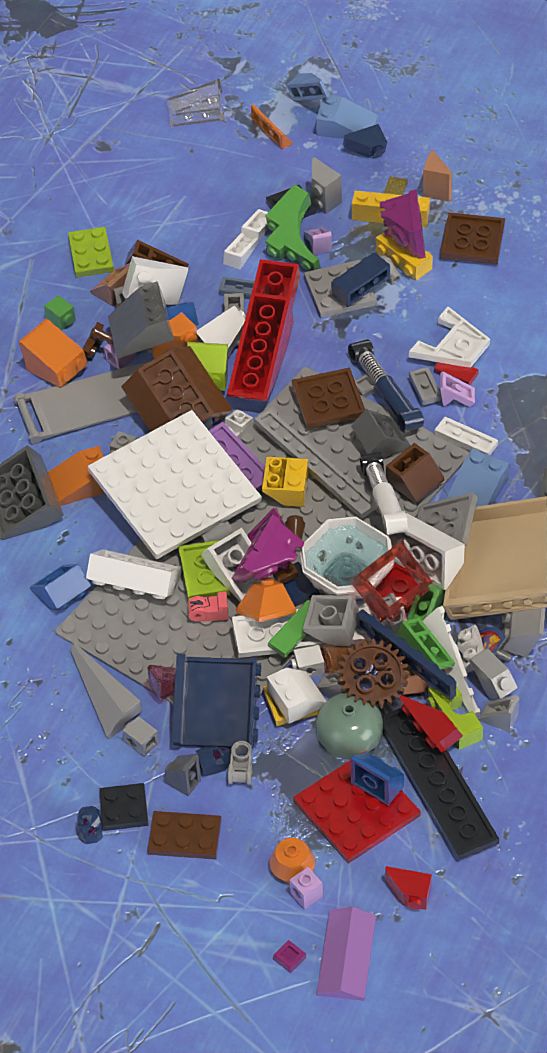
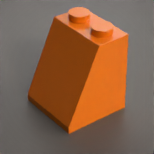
[18,319,88,388]

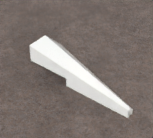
[423,606,480,717]

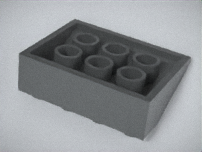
[108,281,174,359]
[0,445,64,540]

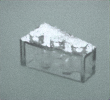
[166,78,224,127]

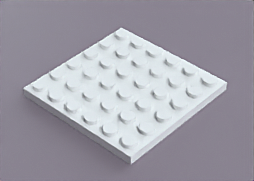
[88,410,262,560]

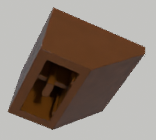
[386,443,445,504]

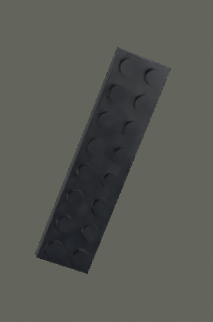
[382,701,499,861]

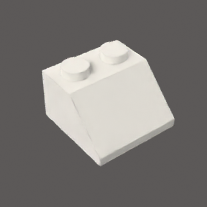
[267,668,326,724]

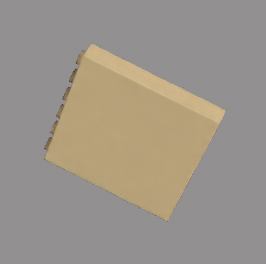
[443,496,547,620]

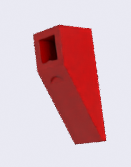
[399,695,463,752]

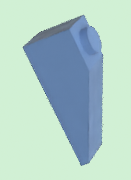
[286,73,330,101]

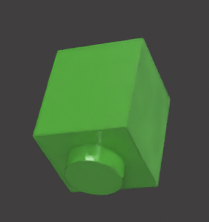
[44,295,76,331]

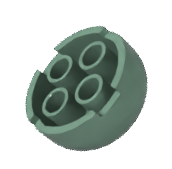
[316,692,383,759]

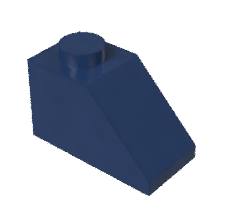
[343,124,387,157]

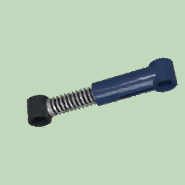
[348,339,424,432]

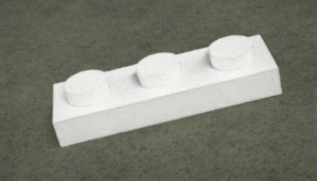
[435,417,498,456]

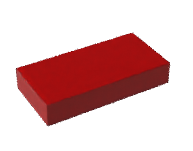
[434,362,479,385]

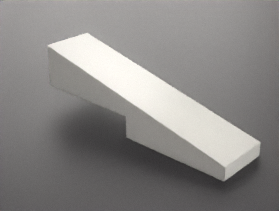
[223,209,268,270]

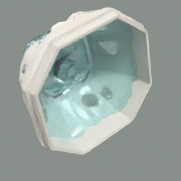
[300,517,394,600]

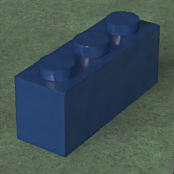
[331,253,390,307]

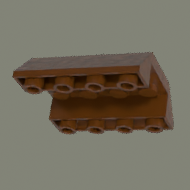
[121,346,233,432]

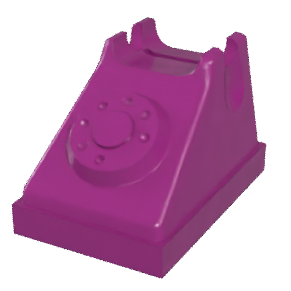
[380,190,426,259]
[231,515,304,583]

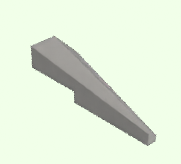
[70,644,142,740]

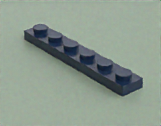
[356,609,457,700]

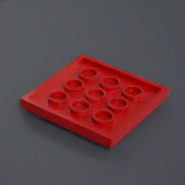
[293,751,421,864]

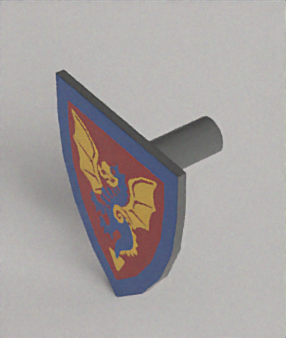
[479,627,512,662]

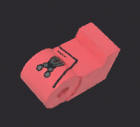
[188,591,229,621]

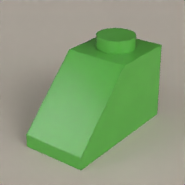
[407,581,446,621]

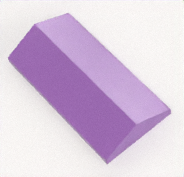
[317,907,376,1001]

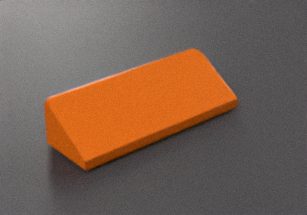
[251,104,293,149]

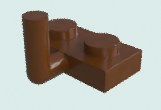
[82,322,113,360]

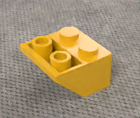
[262,457,309,507]

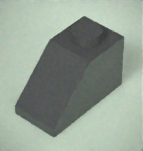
[164,754,201,796]

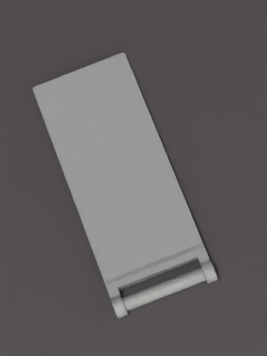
[13,360,152,444]

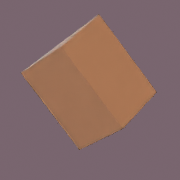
[423,150,453,202]
[90,263,130,306]

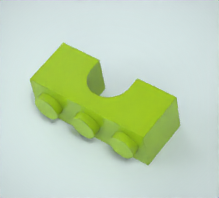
[426,686,483,750]

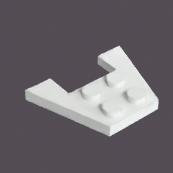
[409,307,490,367]

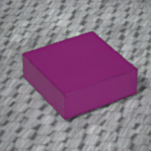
[273,940,306,973]

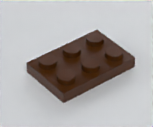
[148,811,222,860]

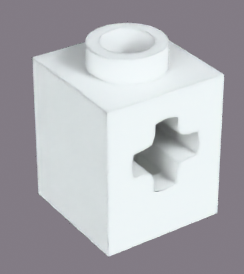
[291,645,325,678]

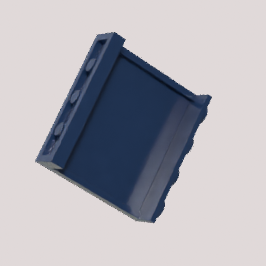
[172,654,262,748]

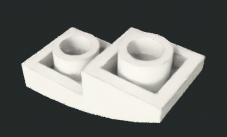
[225,409,253,437]
[457,625,484,673]

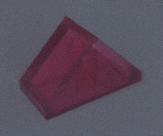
[147,665,176,700]

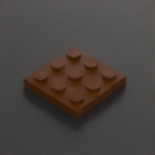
[440,212,505,264]
[292,367,365,429]

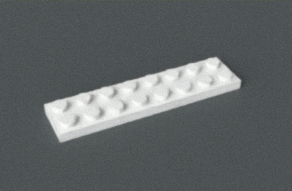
[231,597,407,658]

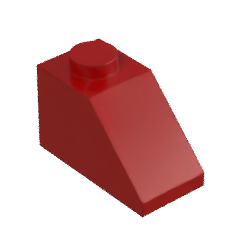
[385,866,432,910]

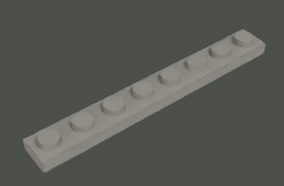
[254,409,377,519]

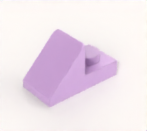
[304,227,332,255]
[440,372,475,407]

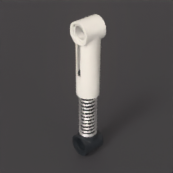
[360,452,408,535]

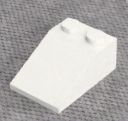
[122,256,188,305]
[201,528,276,602]

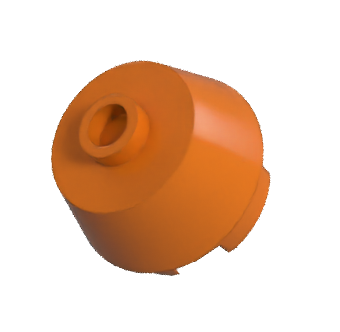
[269,838,315,884]

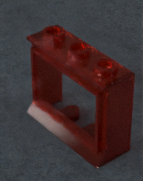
[349,539,434,622]

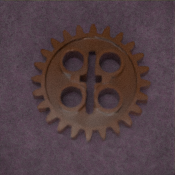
[336,639,409,709]

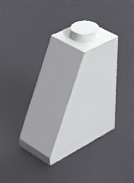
[197,306,246,357]

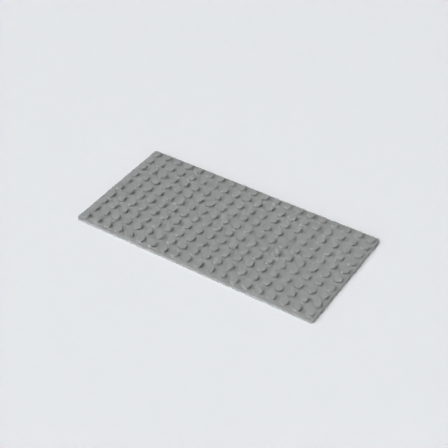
[56,367,469,705]

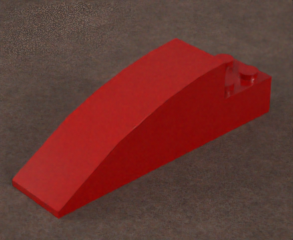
[227,259,300,402]

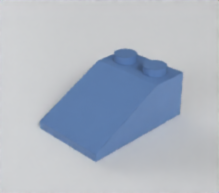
[316,95,378,139]
[446,448,510,507]

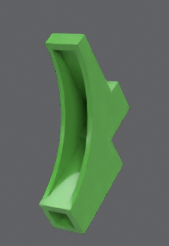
[265,184,321,271]

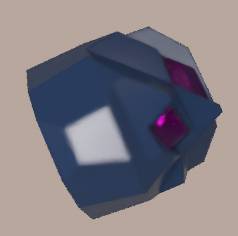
[196,746,231,776]
[77,806,103,844]

